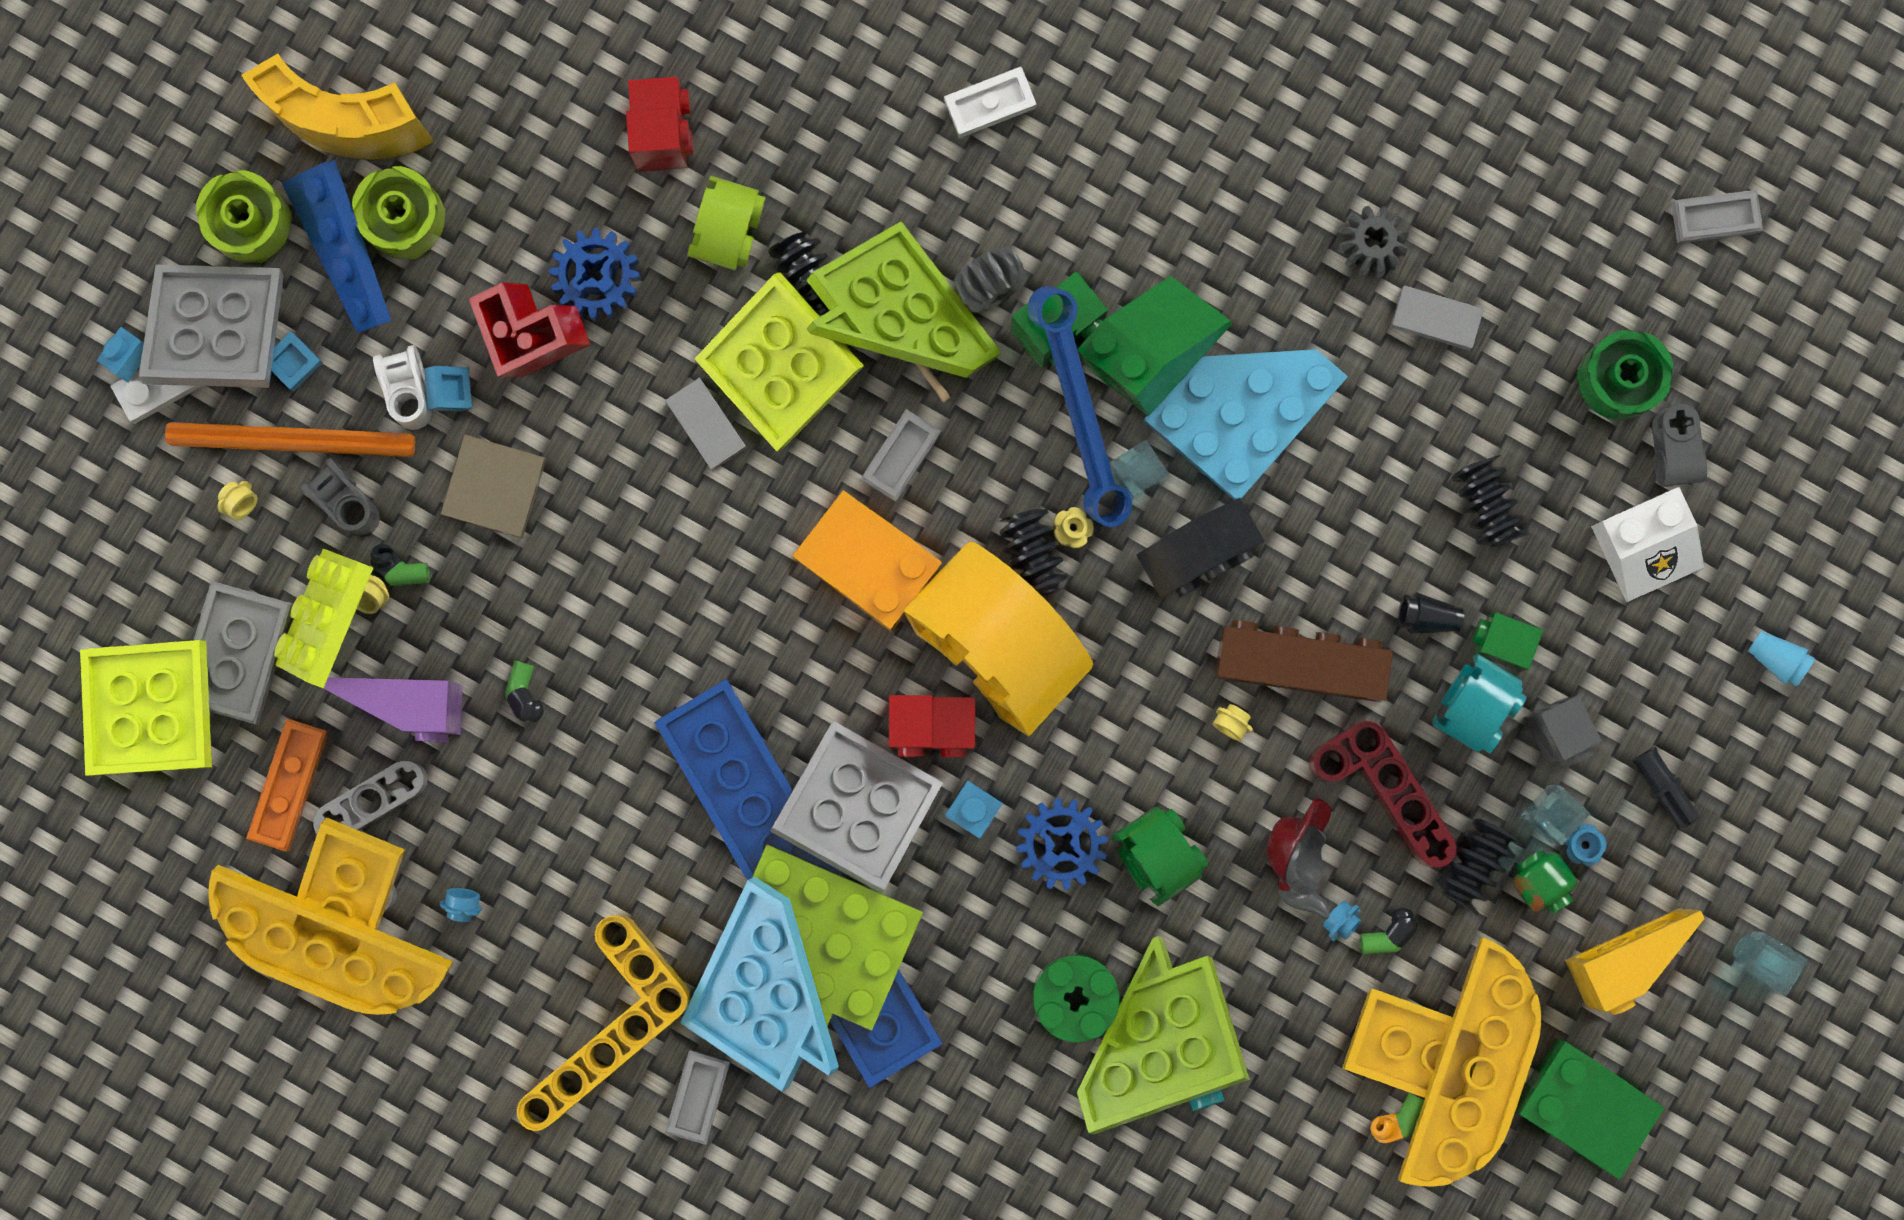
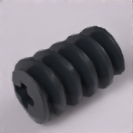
[768,232,830,316]
[1452,455,1530,548]
[1000,509,1068,597]
[1436,819,1523,916]

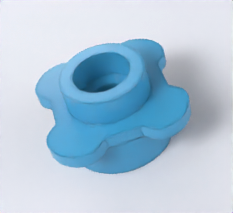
[1323,901,1362,942]

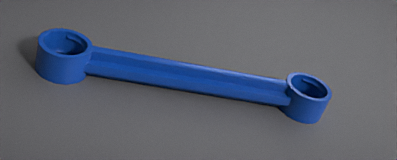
[1028,286,1132,527]

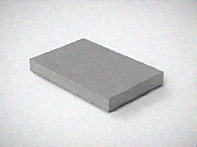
[193,581,293,725]

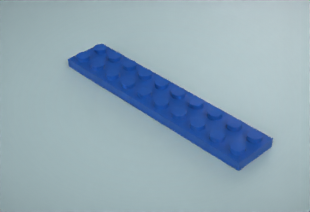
[654,679,943,1088]

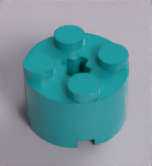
[1432,653,1526,753]

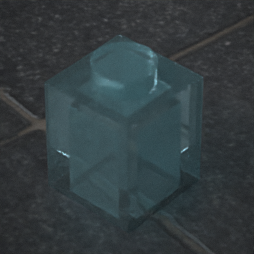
[1110,439,1169,502]
[1521,784,1591,845]
[1731,931,1809,996]

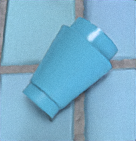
[1747,630,1815,687]

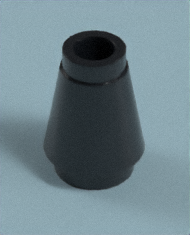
[1398,592,1464,634]

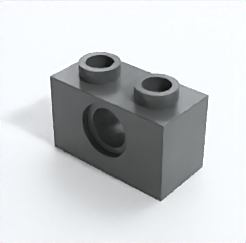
[1524,695,1603,766]

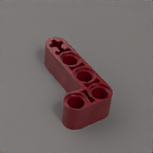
[1309,721,1456,867]

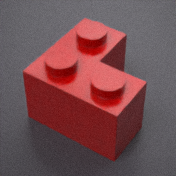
[626,77,694,172]
[469,282,591,377]
[889,695,975,758]

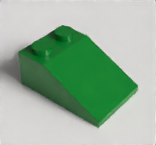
[1077,276,1232,416]
[1515,1038,1664,1180]

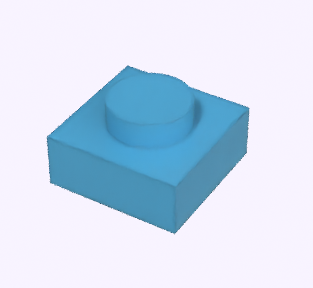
[97,327,144,383]
[271,331,323,392]
[424,366,472,411]
[945,781,1003,839]

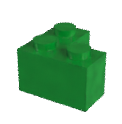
[1010,271,1108,369]

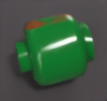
[1513,849,1577,915]

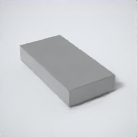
[1671,190,1763,244]
[1390,285,1484,351]
[665,377,747,471]
[861,409,941,502]
[665,1049,731,1145]

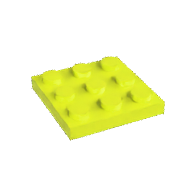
[695,272,864,451]
[274,549,373,688]
[80,640,212,776]

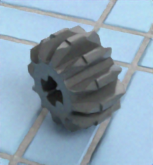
[1338,206,1409,277]
[954,247,1027,312]

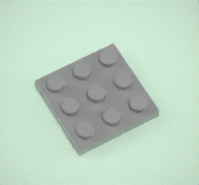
[139,265,284,388]
[770,721,943,894]

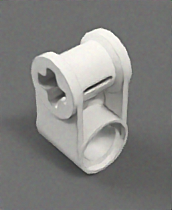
[373,345,432,430]

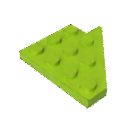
[807,221,1002,378]
[752,844,923,1031]
[1077,936,1250,1135]

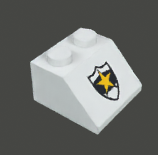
[1591,487,1704,602]

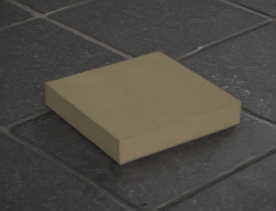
[441,435,547,539]

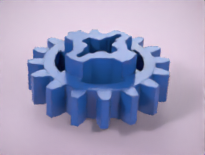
[549,228,641,321]
[1016,798,1108,890]

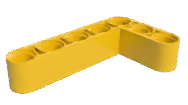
[517,914,691,1131]

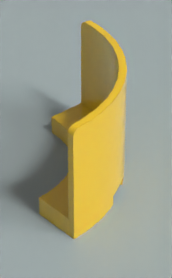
[241,54,433,160]
[903,541,1093,736]

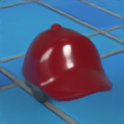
[1267,798,1331,920]

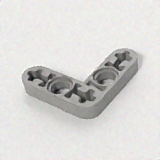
[313,761,428,912]

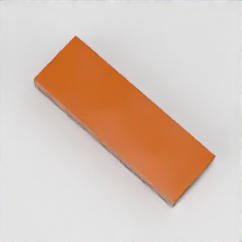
[246,718,329,852]

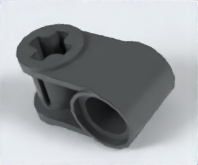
[1651,403,1707,487]
[300,457,380,537]

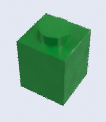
[1472,612,1543,672]

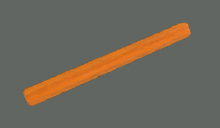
[165,422,416,457]

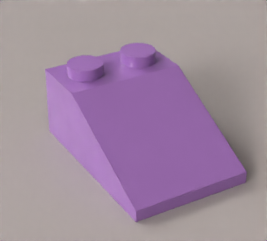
[323,677,463,743]

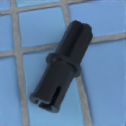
[1632,747,1699,829]

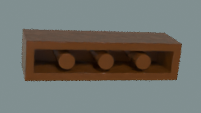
[1214,620,1393,703]

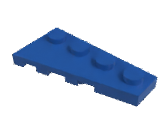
[281,160,391,333]

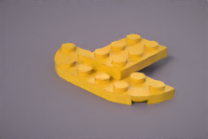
[208,817,453,1015]
[1342,937,1541,1187]

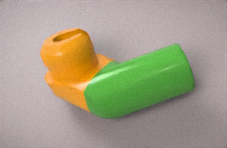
[1370,1092,1424,1143]

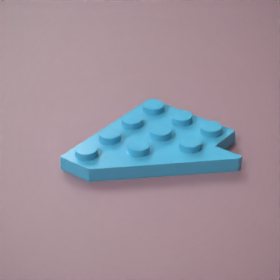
[1143,349,1348,500]
[680,877,839,1091]

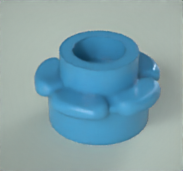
[1565,824,1607,866]
[440,888,482,922]

